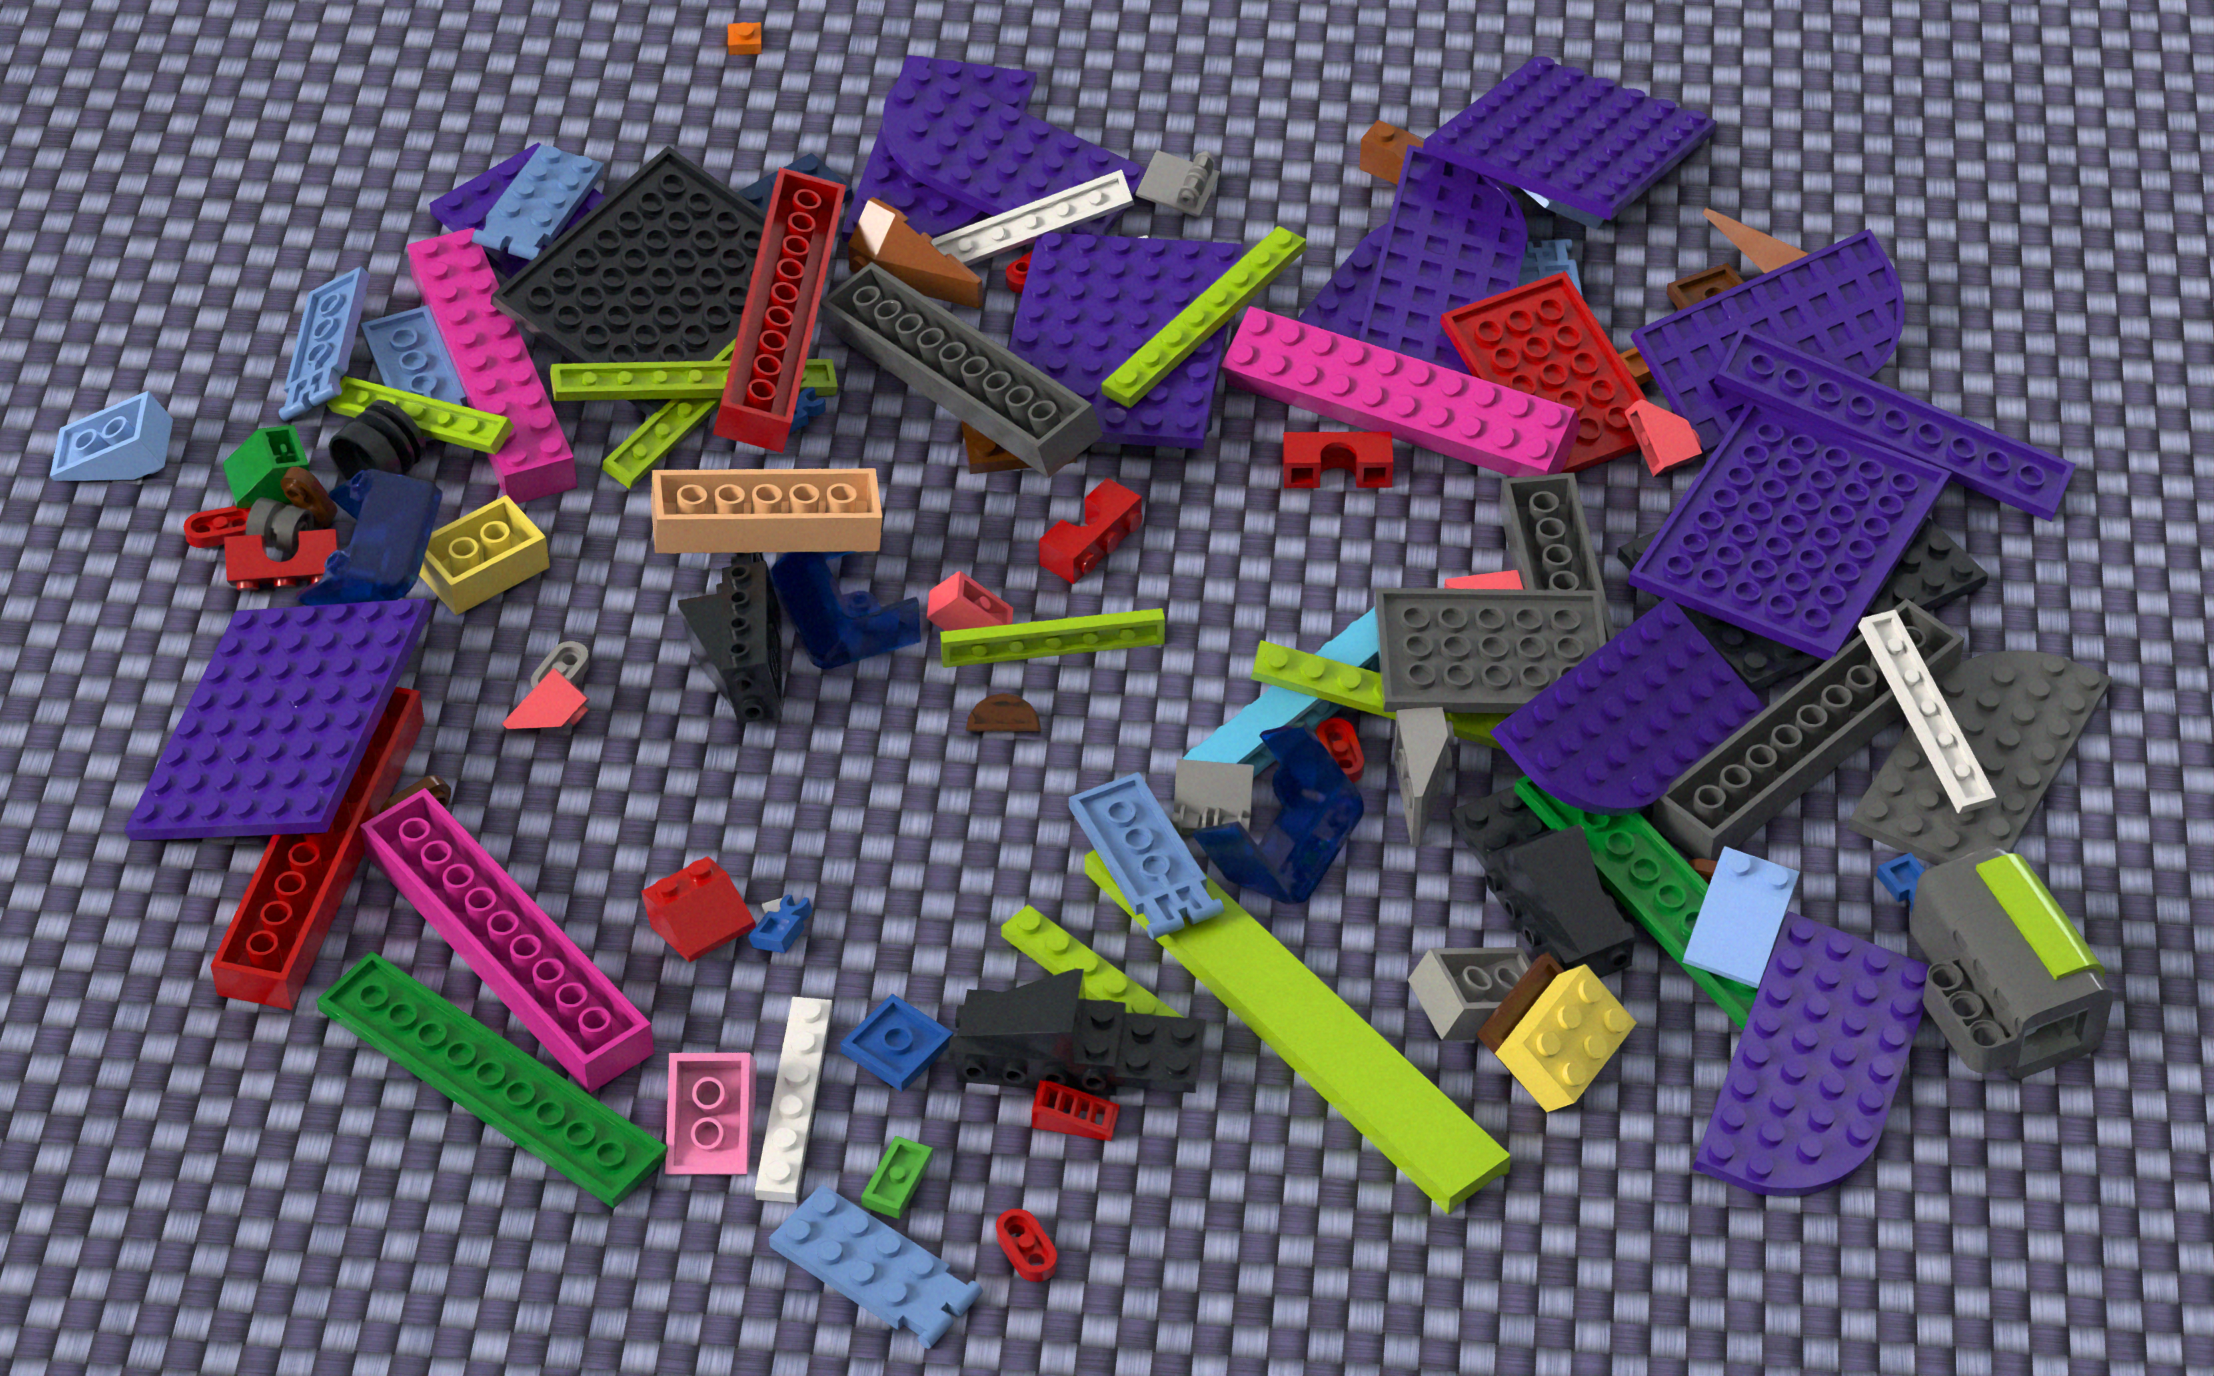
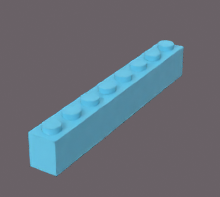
[1183,607,1380,778]

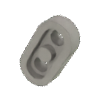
[531,641,589,690]

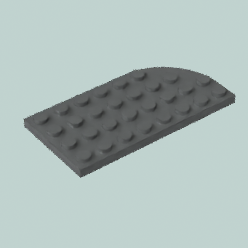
[1848,650,2112,865]

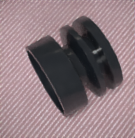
[328,399,427,497]

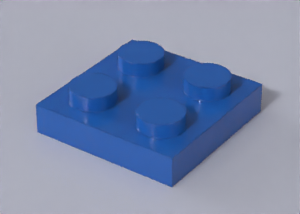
[840,993,954,1092]

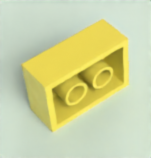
[412,495,550,616]
[1495,964,1637,1112]

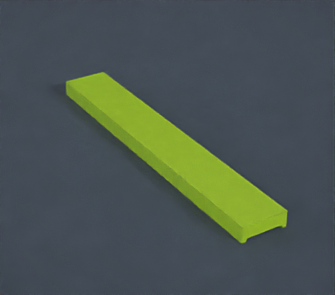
[1084,849,1511,1215]

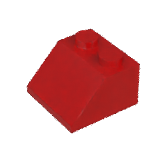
[641,856,756,963]

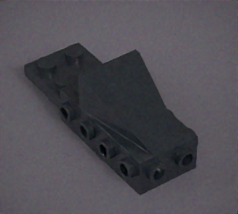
[678,552,783,724]
[1450,786,1637,979]
[949,968,1207,1096]

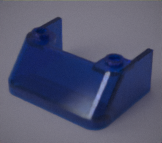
[295,469,443,606]
[771,551,921,669]
[1192,721,1364,905]

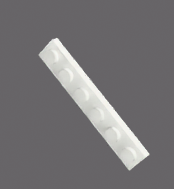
[931,170,1134,266]
[1858,610,1996,814]
[755,997,833,1203]

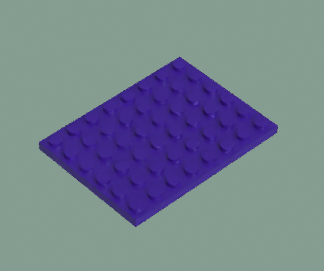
[1422,56,1717,220]
[1008,232,1244,449]
[1628,398,1952,661]
[124,598,432,841]

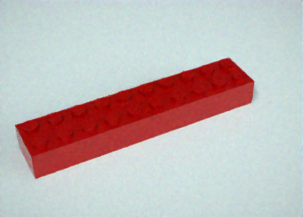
[713,167,846,453]
[210,686,425,1010]

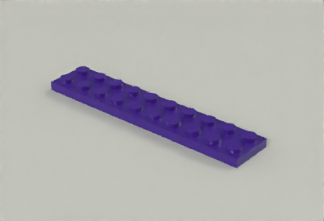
[1714,327,2076,522]

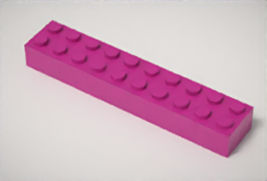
[407,227,578,504]
[1221,306,1581,478]
[360,788,655,1094]

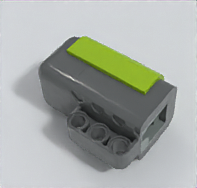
[1910,846,2114,1079]

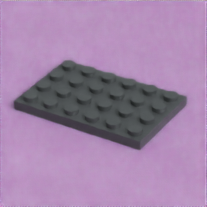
[1374,588,1606,713]

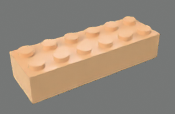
[651,468,882,554]

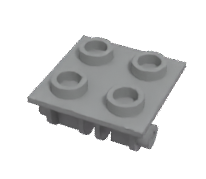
[1135,150,1220,218]
[1171,759,1254,840]

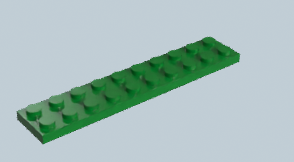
[1514,775,1772,1030]
[316,951,668,1209]

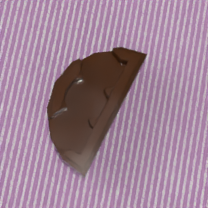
[966,693,1041,731]

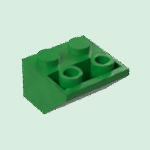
[223,425,309,509]

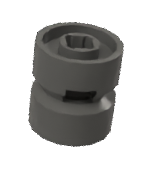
[246,497,314,555]

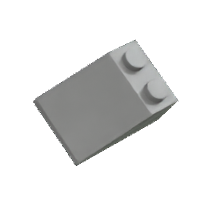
[1394,707,1454,847]
[1408,947,1532,1040]

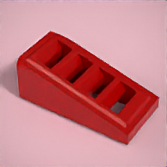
[1032,1080,1120,1142]

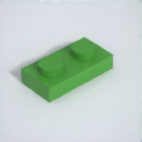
[861,1136,933,1219]

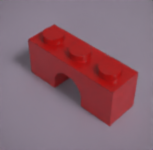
[1283,431,1393,488]
[1039,477,1143,584]
[224,529,342,591]

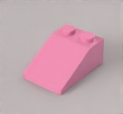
[665,1053,757,1175]

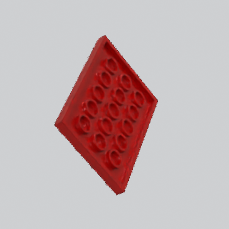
[1440,271,1648,474]

